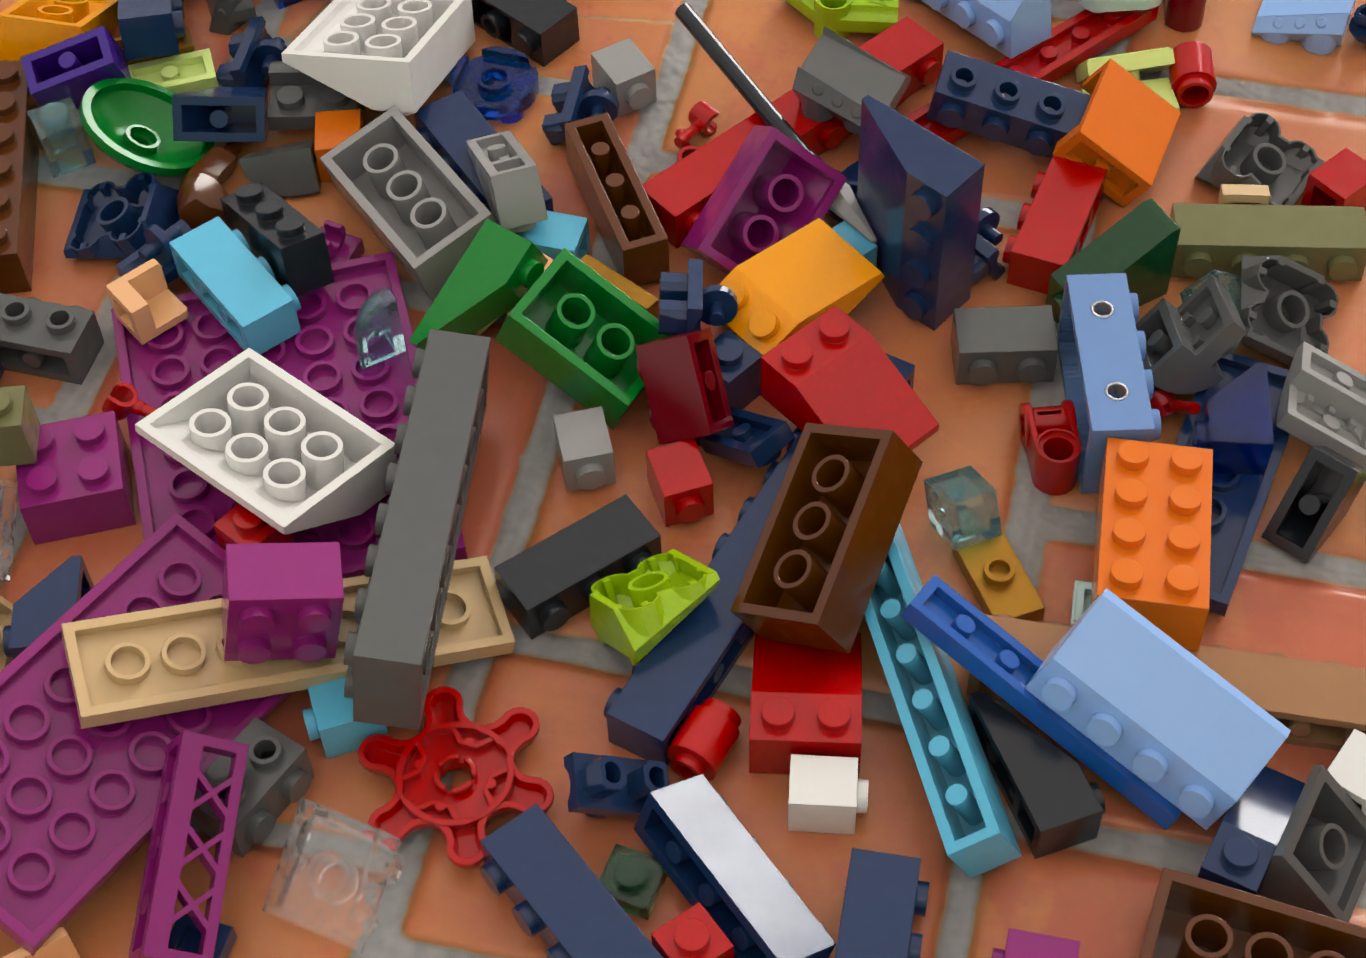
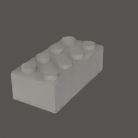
[320,105,496,301]

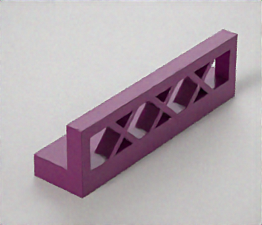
[128,730,249,958]

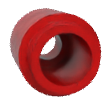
[1168,41,1217,108]
[667,698,741,781]

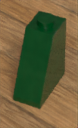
[1046,198,1181,323]

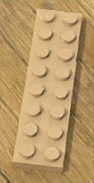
[61,555,515,729]

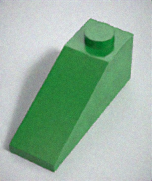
[409,218,549,349]

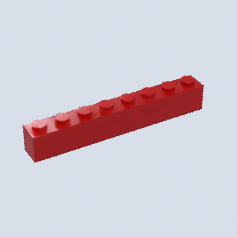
[642,16,944,249]

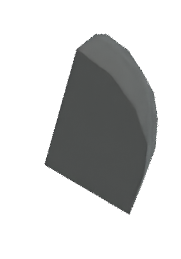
[238,139,321,197]

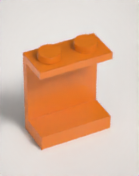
[1052,59,1181,208]

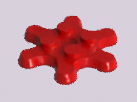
[357,686,554,869]

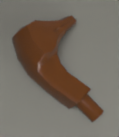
[177,142,242,230]

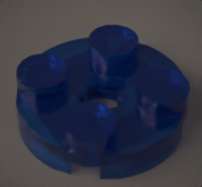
[450,46,539,124]

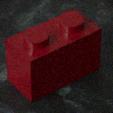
[635,327,734,445]

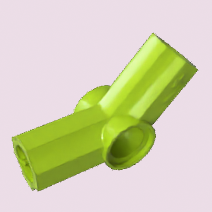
[785,0,899,39]

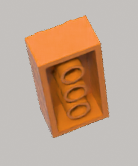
[1091,437,1213,651]

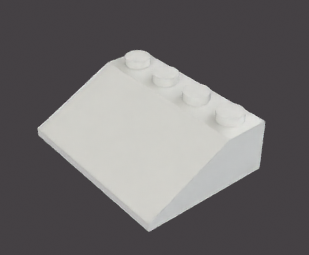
[281,0,476,116]
[135,348,397,535]

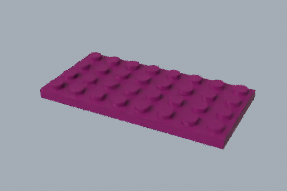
[0,512,293,956]

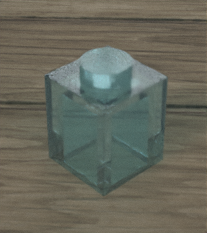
[27,97,96,178]
[924,465,1002,550]

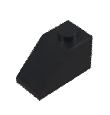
[1261,446,1366,563]

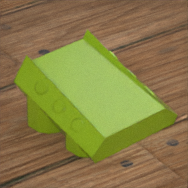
[589,549,720,666]

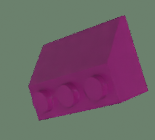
[681,125,848,275]

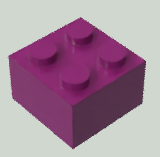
[16,411,136,545]
[221,542,344,664]

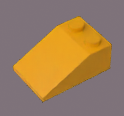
[0,0,118,62]
[718,218,885,355]

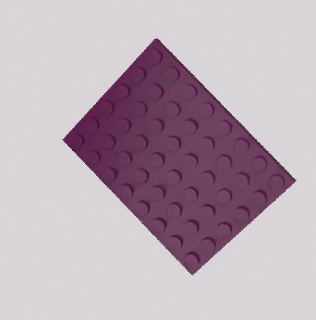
[111,251,468,578]

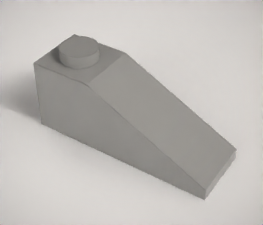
[466,130,548,233]

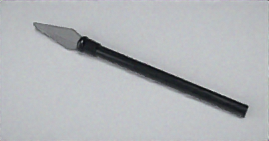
[675,3,877,243]

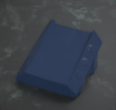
[63,172,179,259]

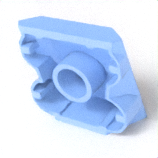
[1251,0,1357,55]

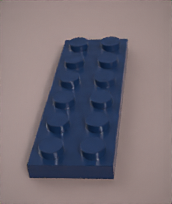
[1175,353,1290,617]

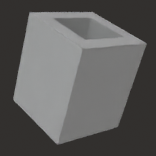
[591,38,657,118]
[552,406,616,492]

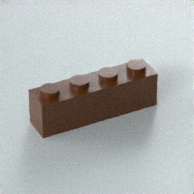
[564,112,670,286]

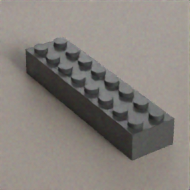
[344,329,491,730]

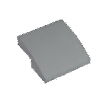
[1276,341,1366,468]

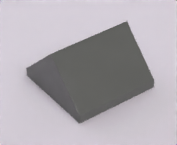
[1259,765,1366,922]

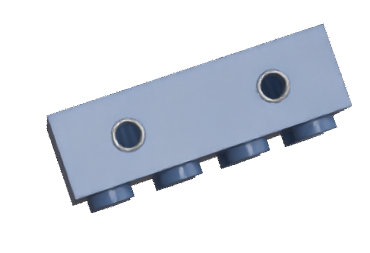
[1056,273,1161,494]

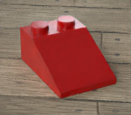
[761,305,939,450]
[749,633,862,777]

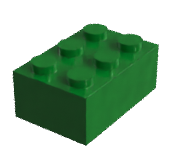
[495,248,672,429]

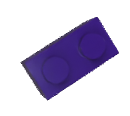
[20,26,131,119]

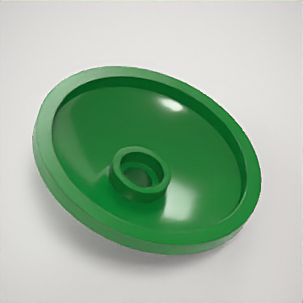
[79,77,214,177]

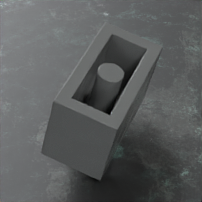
[951,305,1058,385]

